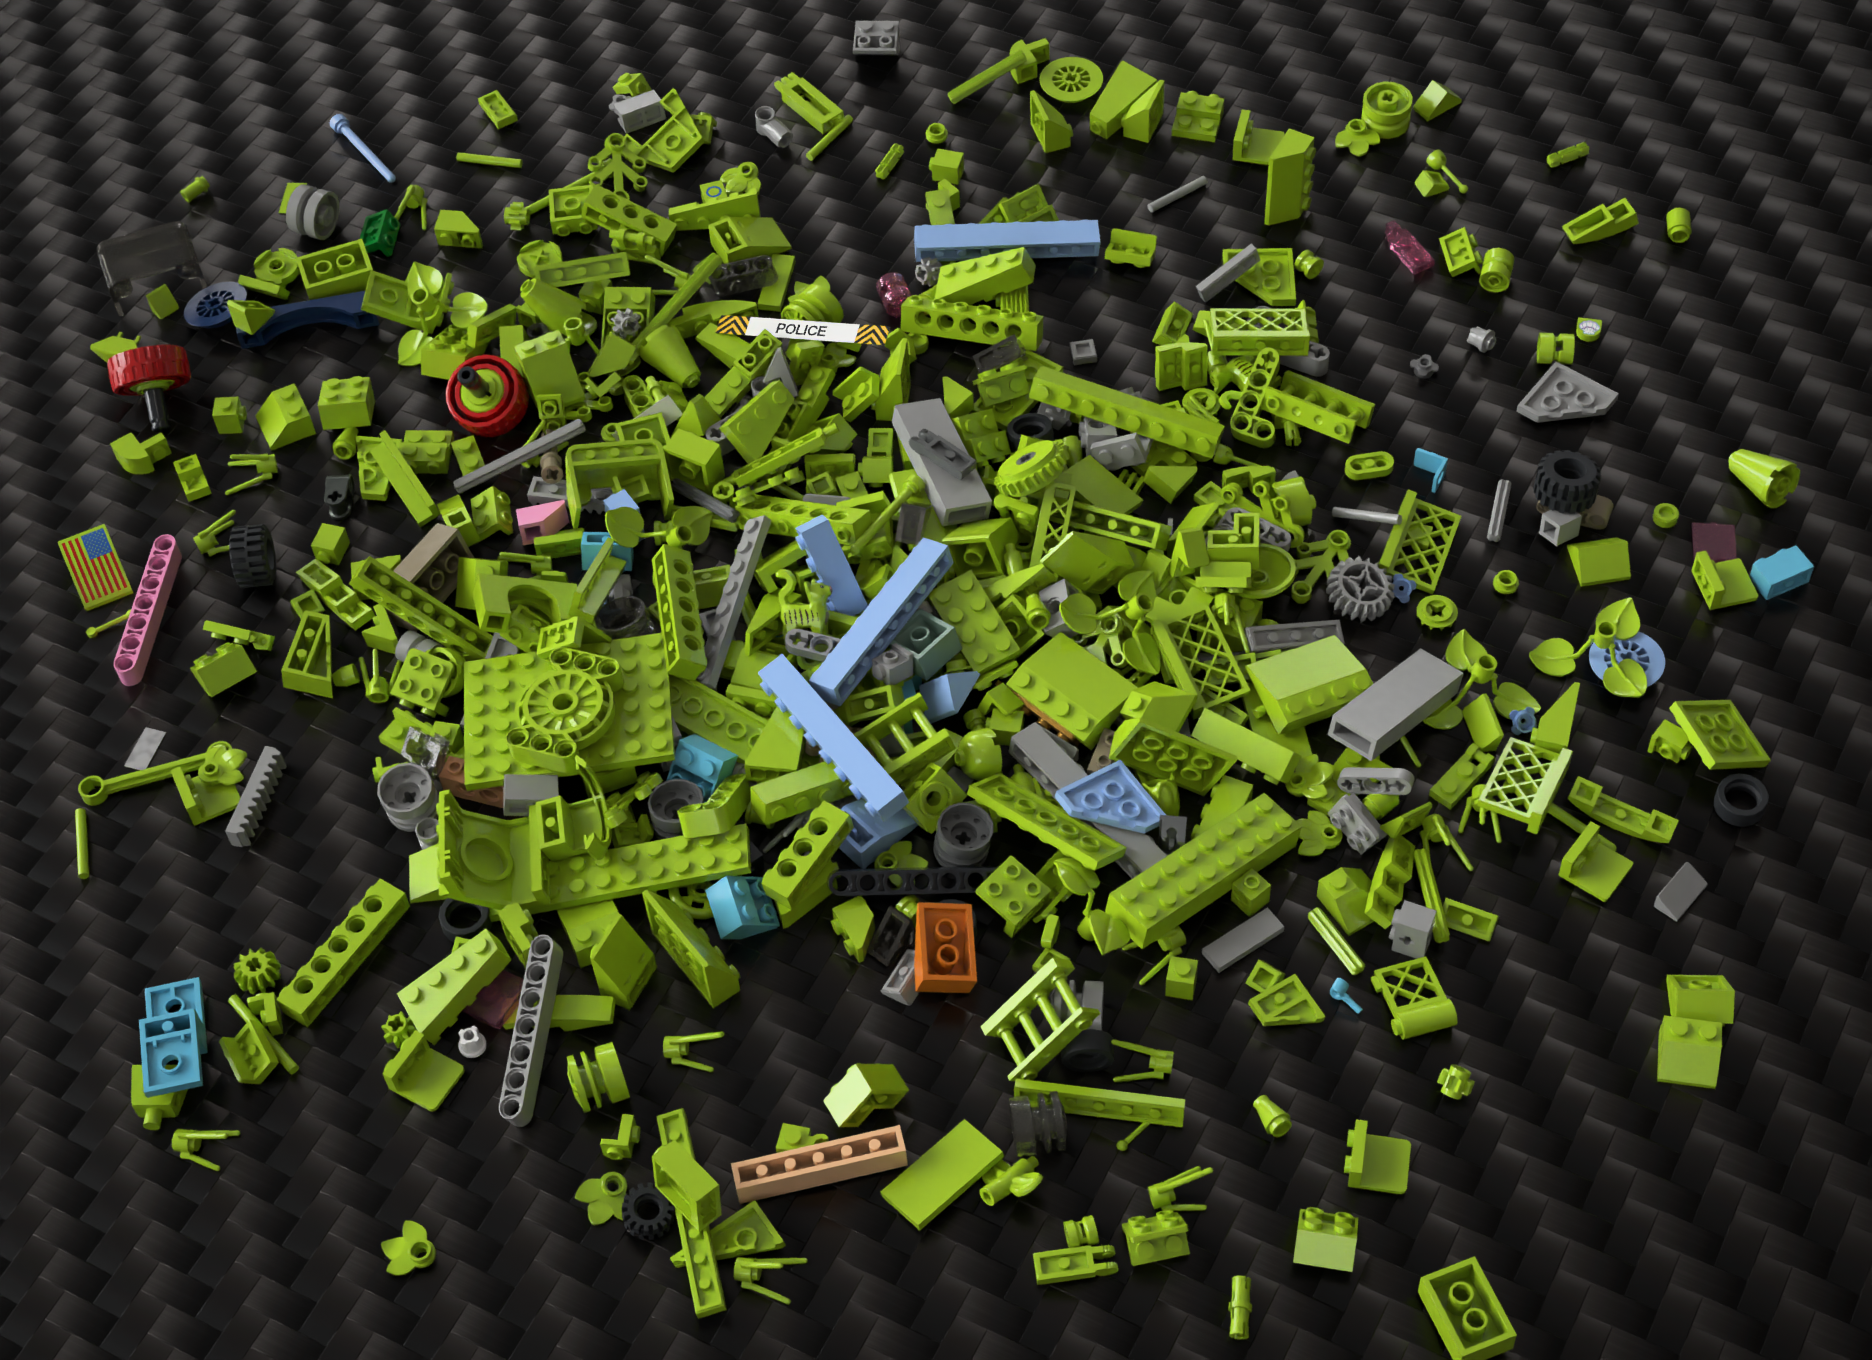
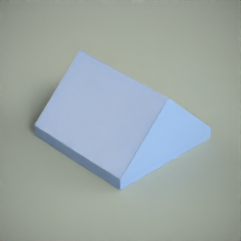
[919,671,980,723]

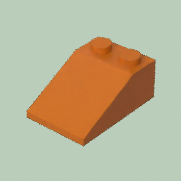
[914,902,977,993]

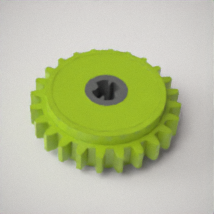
[994,440,1069,497]

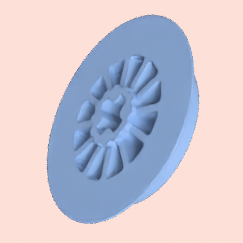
[1589,632,1665,687]

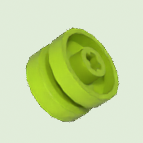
[1361,82,1413,139]

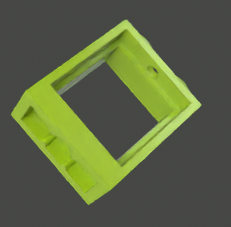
[652,1139,722,1232]

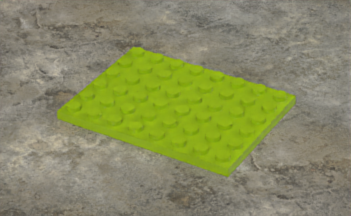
[464,633,675,791]

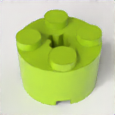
[1263,476,1316,527]

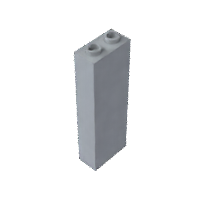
[892,398,992,526]
[1328,648,1463,761]

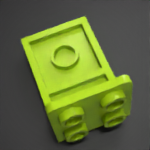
[361,270,454,334]

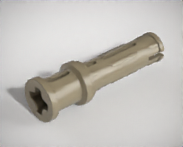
[540,429,563,484]

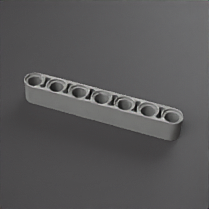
[499,935,563,1127]

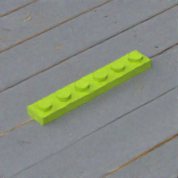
[1014,1079,1185,1127]

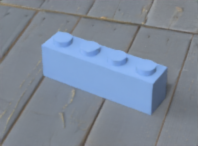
[795,515,868,616]

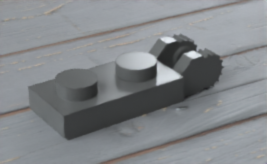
[908,429,977,480]

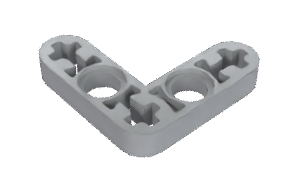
[1205,507,1291,552]
[785,629,841,709]

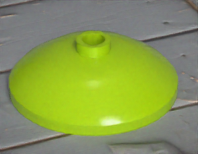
[1225,543,1296,599]

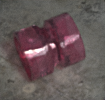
[876,272,912,317]

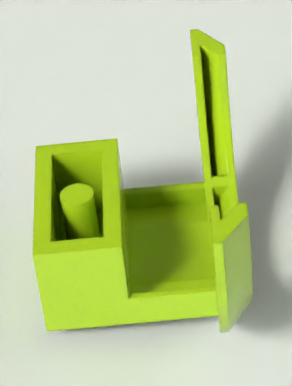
[535,755,612,862]

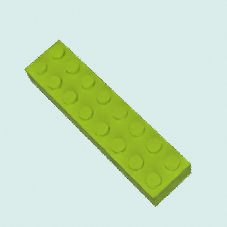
[1105,793,1302,949]

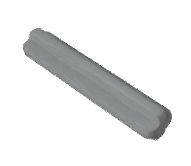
[1487,479,1511,542]

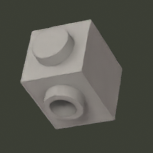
[1539,510,1582,546]

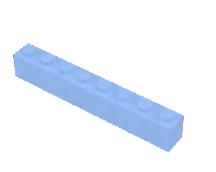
[914,219,1100,262]
[809,537,954,706]
[758,654,909,822]

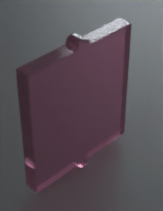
[1692,522,1737,563]

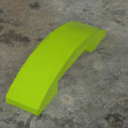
[1568,776,1679,843]

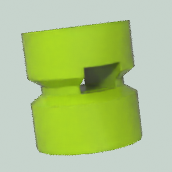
[1479,248,1515,293]
[1537,333,1575,365]

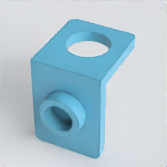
[1414,448,1448,493]

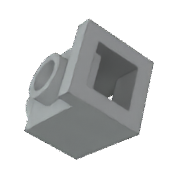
[872,643,913,685]

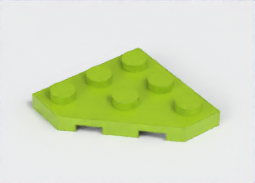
[1222,248,1296,306]

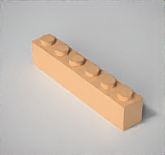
[731,1125,908,1204]

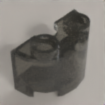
[400,726,450,779]

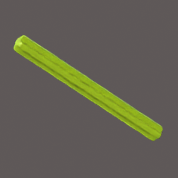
[632,253,722,359]

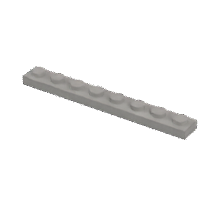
[696,515,771,689]

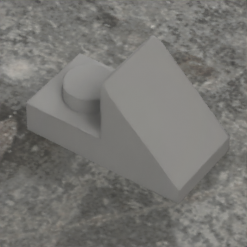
[763,347,799,397]

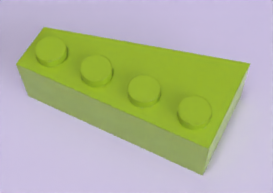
[935,247,1036,318]
[397,929,511,1045]

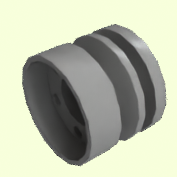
[377,763,439,832]
[1050,980,1104,1032]

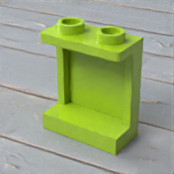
[836,491,894,564]
[754,540,809,594]

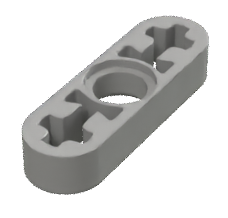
[1337,767,1415,795]

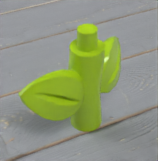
[980,1156,1043,1206]

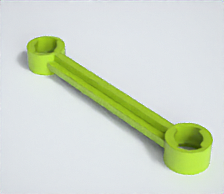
[78,741,232,806]

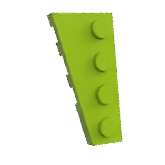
[669,187,761,231]

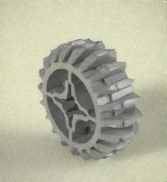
[1326,556,1395,623]

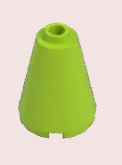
[520,278,586,336]
[639,324,701,388]
[1728,449,1800,508]

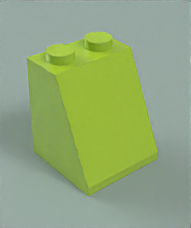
[514,330,586,409]
[942,517,1019,578]

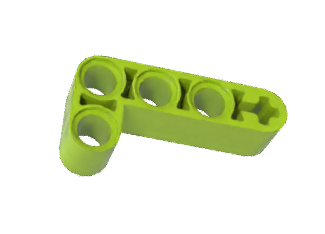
[1230,347,1280,448]
[677,773,751,838]

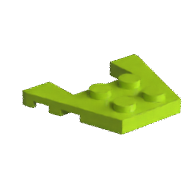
[615,88,704,173]

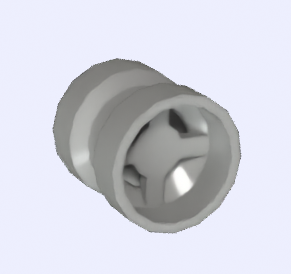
[415,817,439,850]

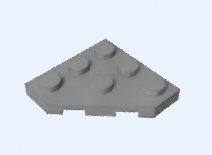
[1517,362,1619,423]

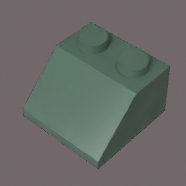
[888,609,962,681]

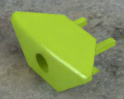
[90,332,141,362]

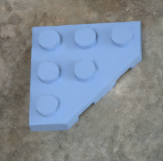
[1055,760,1166,833]

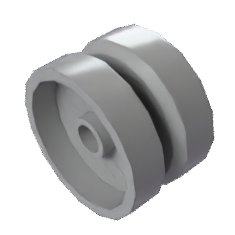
[286,184,340,240]

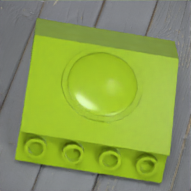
[436,789,551,910]

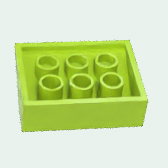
[1006,632,1138,750]
[1245,635,1373,735]
[1109,718,1238,796]
[642,890,740,1008]

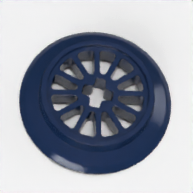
[184,282,247,328]

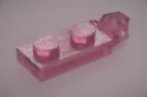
[1385,220,1435,274]

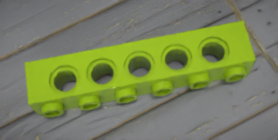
[901,295,1043,351]
[735,494,872,545]
[652,544,707,681]
[349,556,493,661]
[276,879,410,1028]

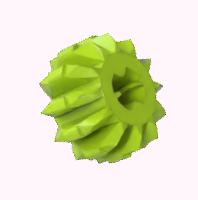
[234,947,281,995]

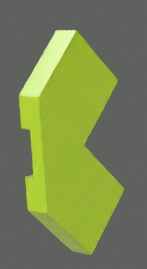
[1145,586,1214,630]

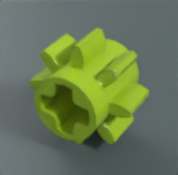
[504,202,530,230]
[381,1011,416,1048]
[1437,1064,1475,1100]

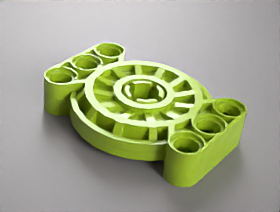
[505,647,624,774]

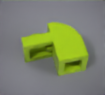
[1010,38,1050,84]
[110,432,171,474]
[858,559,895,601]

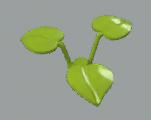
[398,262,488,366]
[562,311,641,377]
[605,506,713,589]
[1059,571,1160,675]
[1529,598,1647,697]
[1423,629,1541,729]
[1054,858,1130,955]

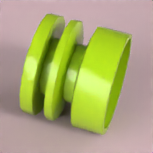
[781,284,844,323]
[567,1042,630,1113]

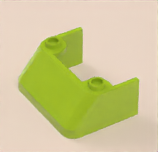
[565,439,674,529]

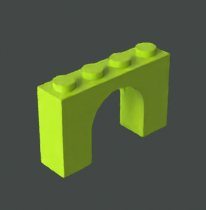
[473,573,577,633]

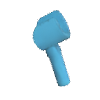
[1330,978,1363,1014]

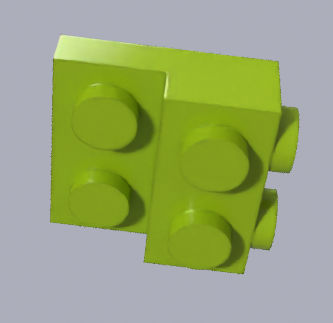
[1172,91,1224,142]
[549,185,598,236]
[952,408,1011,468]
[399,430,454,474]
[498,902,538,969]

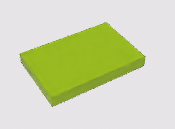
[1063,455,1143,514]

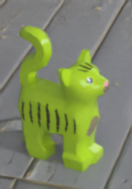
[1208,355,1282,410]
[776,569,834,645]

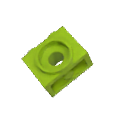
[903,762,968,834]

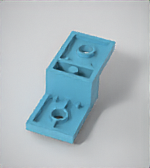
[139,977,208,1098]

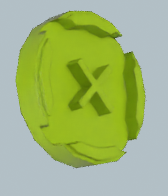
[517,240,563,278]

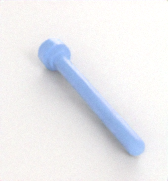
[330,114,396,183]

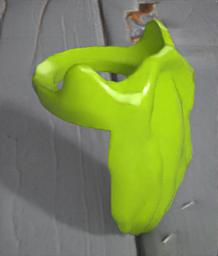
[1141,772,1180,816]

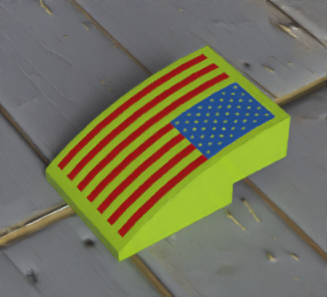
[58,524,133,611]

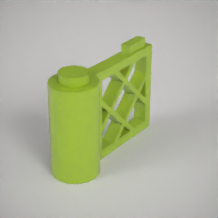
[1371,956,1458,1040]

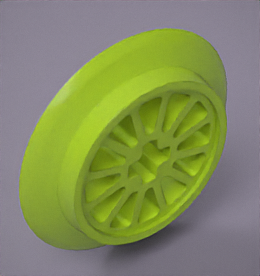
[1040,57,1103,103]

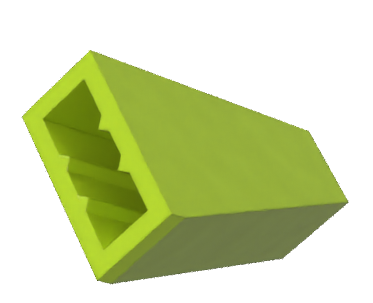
[1090,61,1157,139]
[744,706,807,782]

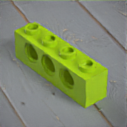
[581,184,677,256]
[761,800,854,910]

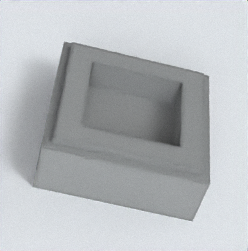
[1070,339,1097,365]

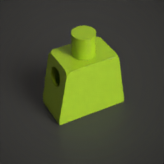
[131,1065,188,1130]

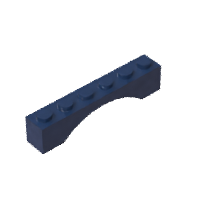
[236,291,380,349]

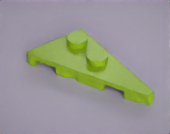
[670,1200,786,1268]

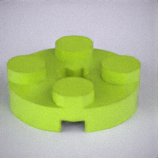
[254,248,300,288]

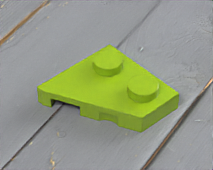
[1248,974,1325,1026]

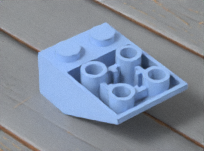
[839,798,918,869]

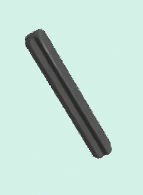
[671,478,739,523]

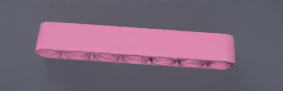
[114,534,182,686]

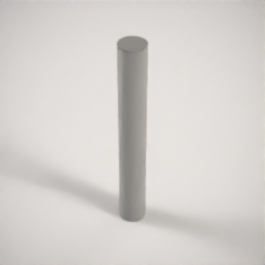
[1147,176,1208,212]
[1332,507,1402,525]

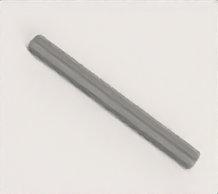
[453,419,586,493]

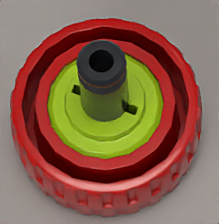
[107,345,191,432]
[446,354,529,437]

